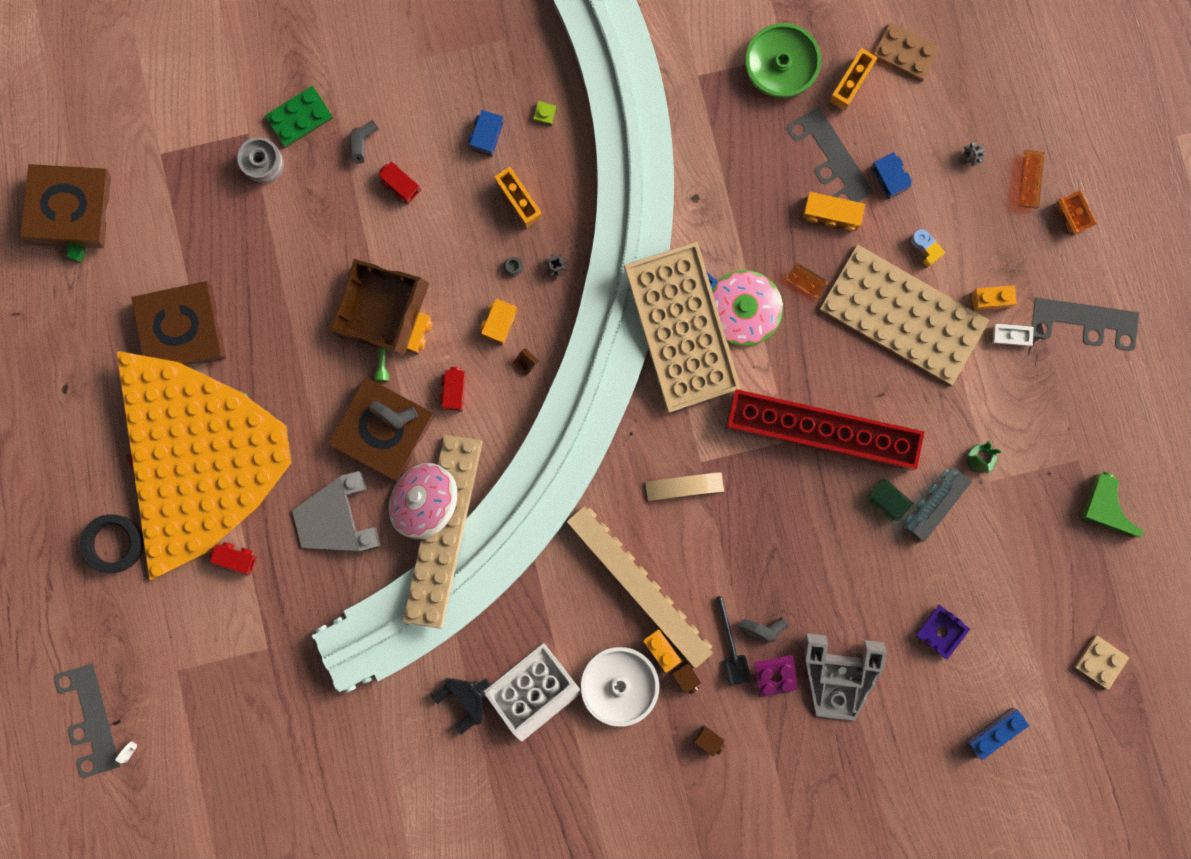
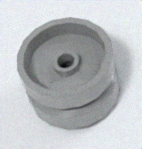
[237,137,284,184]

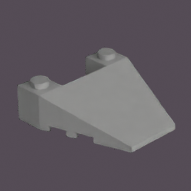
[292,471,381,552]
[804,633,887,721]

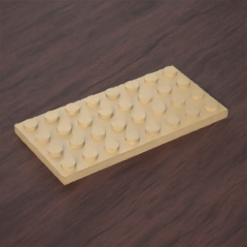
[623,242,741,412]
[819,244,990,386]

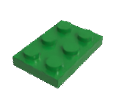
[265,85,333,148]

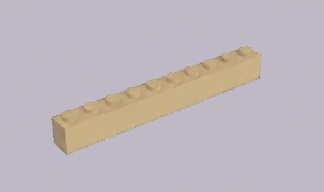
[567,507,713,668]

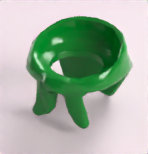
[967,441,1002,473]

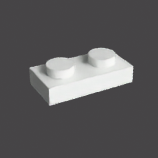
[993,324,1034,347]

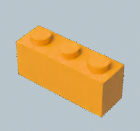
[829,48,878,111]
[494,167,542,228]
[802,192,865,231]

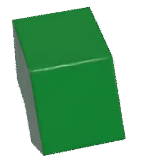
[66,245,86,263]

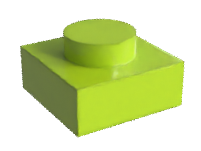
[534,101,557,125]

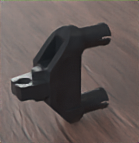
[430,678,491,735]

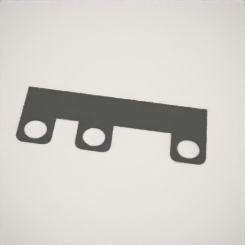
[787,106,874,202]
[1032,298,1139,351]
[54,663,120,778]

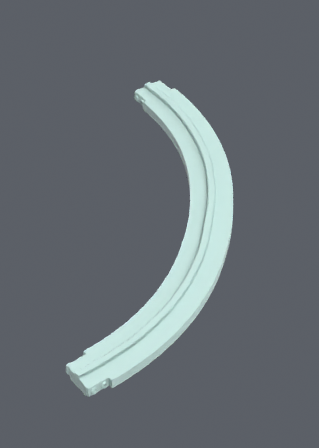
[312,0,674,693]

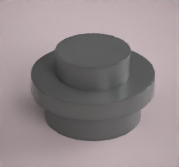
[504,257,523,276]

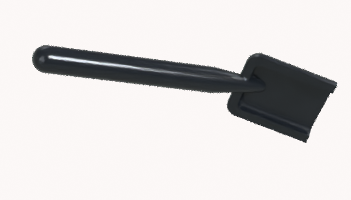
[716,596,752,686]

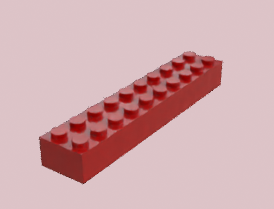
[726,389,925,471]

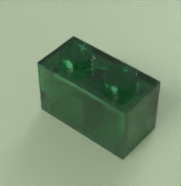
[866,478,914,521]

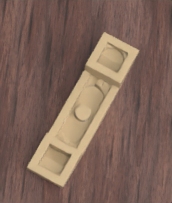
[645,473,724,501]

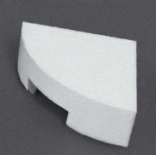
[116,741,137,764]

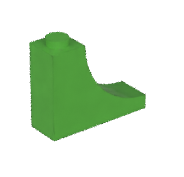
[1080,472,1144,538]

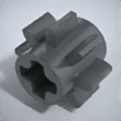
[961,142,987,167]
[545,254,567,277]

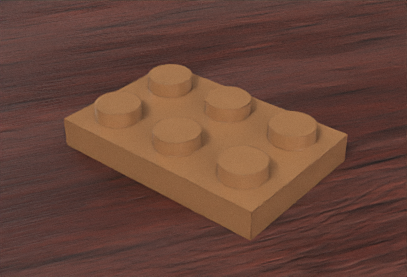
[874,22,940,82]

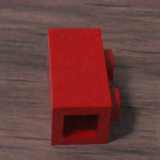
[379,161,421,204]
[439,367,466,411]
[209,542,257,574]

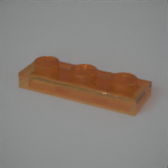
[1018,150,1045,209]

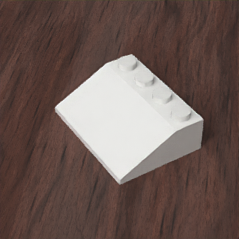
[484,643,581,741]

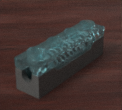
[903,467,972,542]

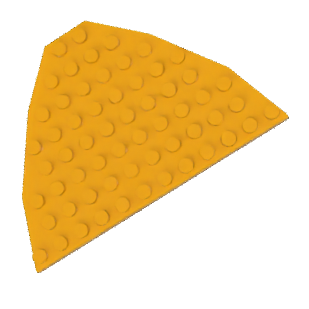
[117,351,292,580]

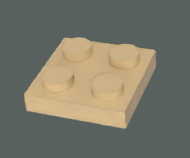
[1074,635,1130,690]

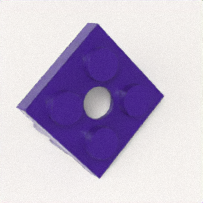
[915,605,970,660]

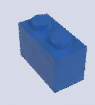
[468,110,504,157]
[871,152,912,200]

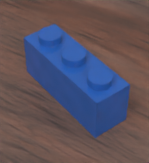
[965,708,1030,760]

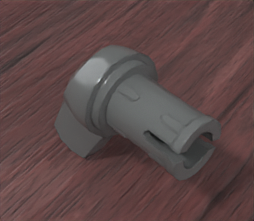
[350,119,379,164]
[369,401,419,429]
[740,617,789,643]

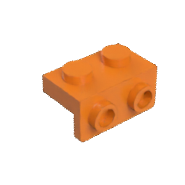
[1057,190,1097,234]

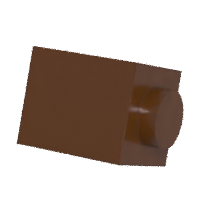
[672,662,701,694]
[693,725,725,757]

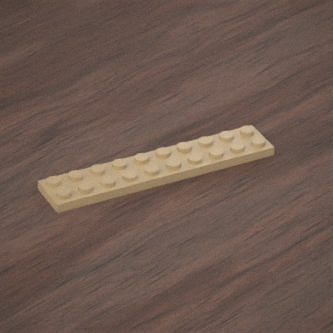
[403,435,483,629]

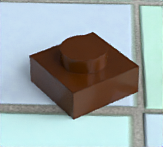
[513,348,539,376]

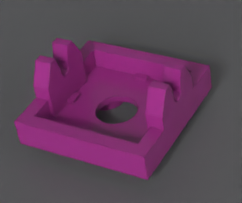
[753,655,797,697]

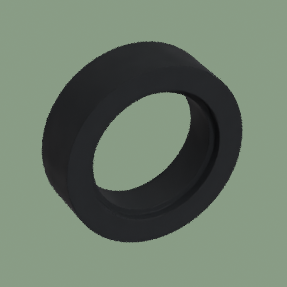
[80,514,143,573]

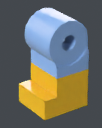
[911,229,945,268]

